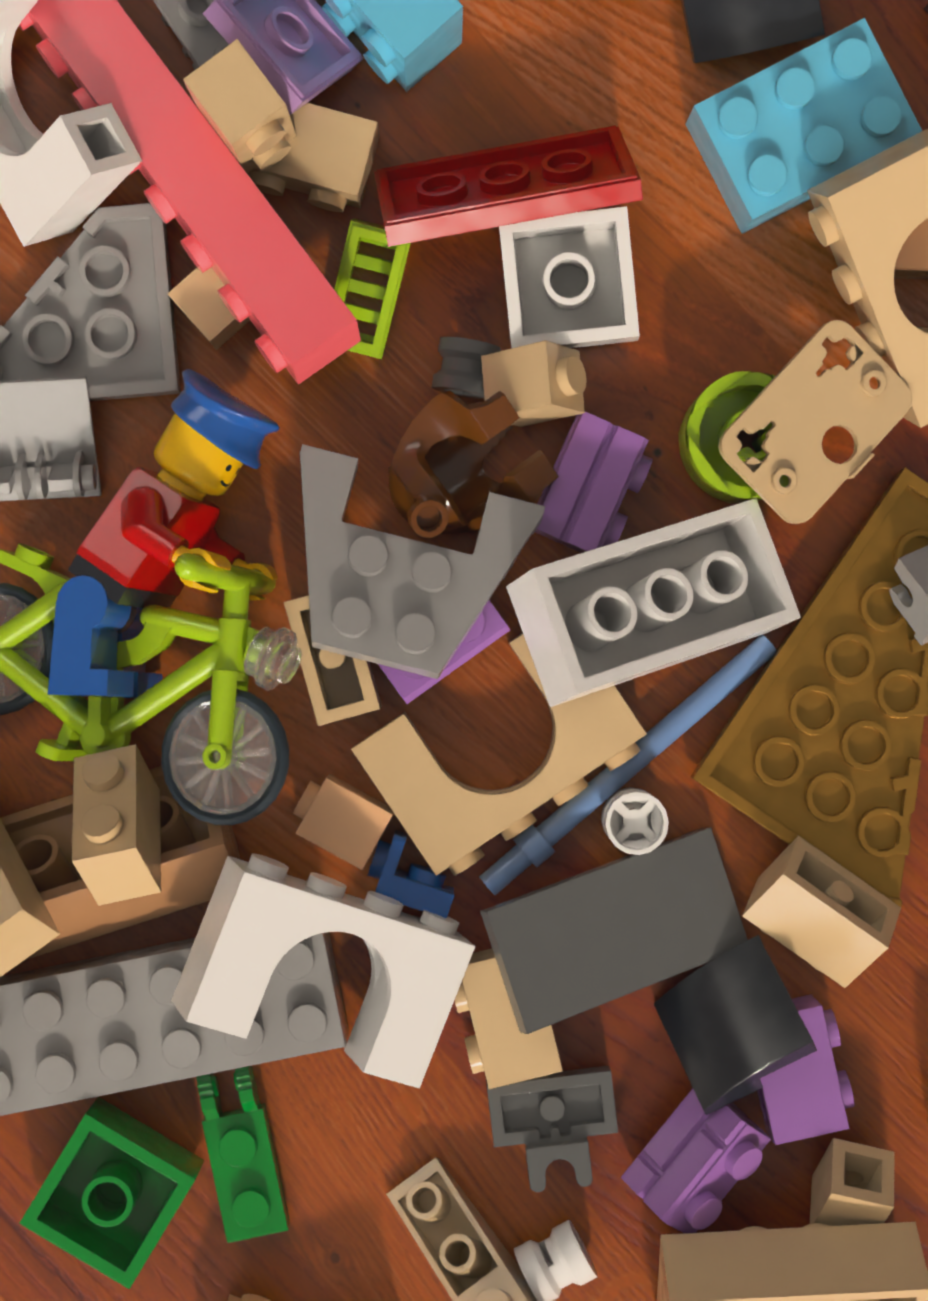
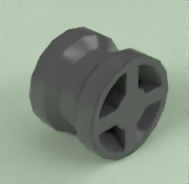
[431,337,501,399]

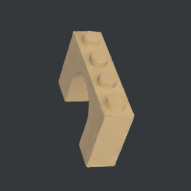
[807,128,928,428]
[351,633,647,876]

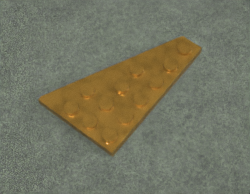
[690,468,928,907]

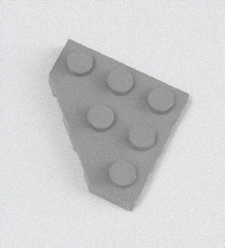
[0,203,181,401]

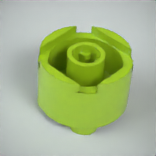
[678,371,789,504]

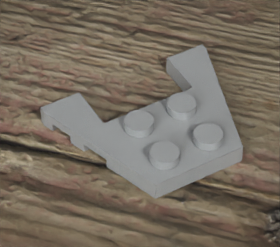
[300,444,545,679]

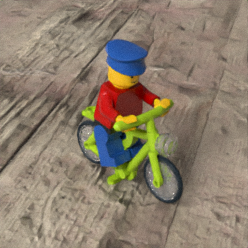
[0,369,302,825]

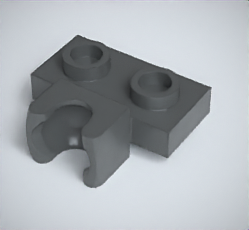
[486,1065,618,1193]

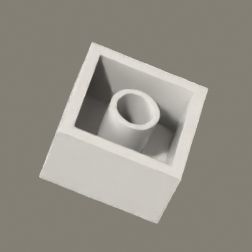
[499,206,640,348]

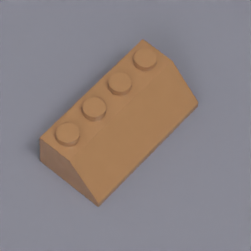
[0,753,240,960]

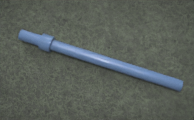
[479,635,777,895]

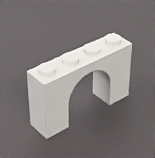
[0,0,142,247]
[171,853,475,1089]

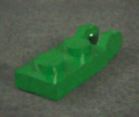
[196,1066,290,1243]

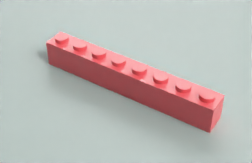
[19,0,361,385]

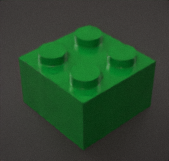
[19,1097,205,1289]

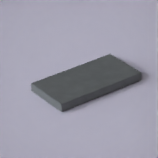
[480,827,748,1034]

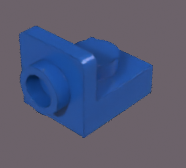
[367,830,454,918]

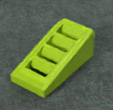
[334,218,411,359]

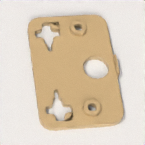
[718,320,913,524]

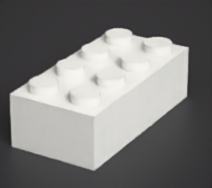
[506,498,801,707]

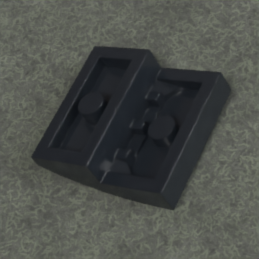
[681,0,825,63]
[653,935,817,1115]

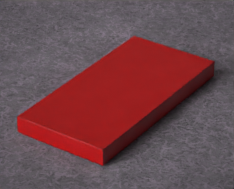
[374,125,643,247]

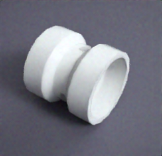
[601,787,669,855]
[514,1220,598,1301]

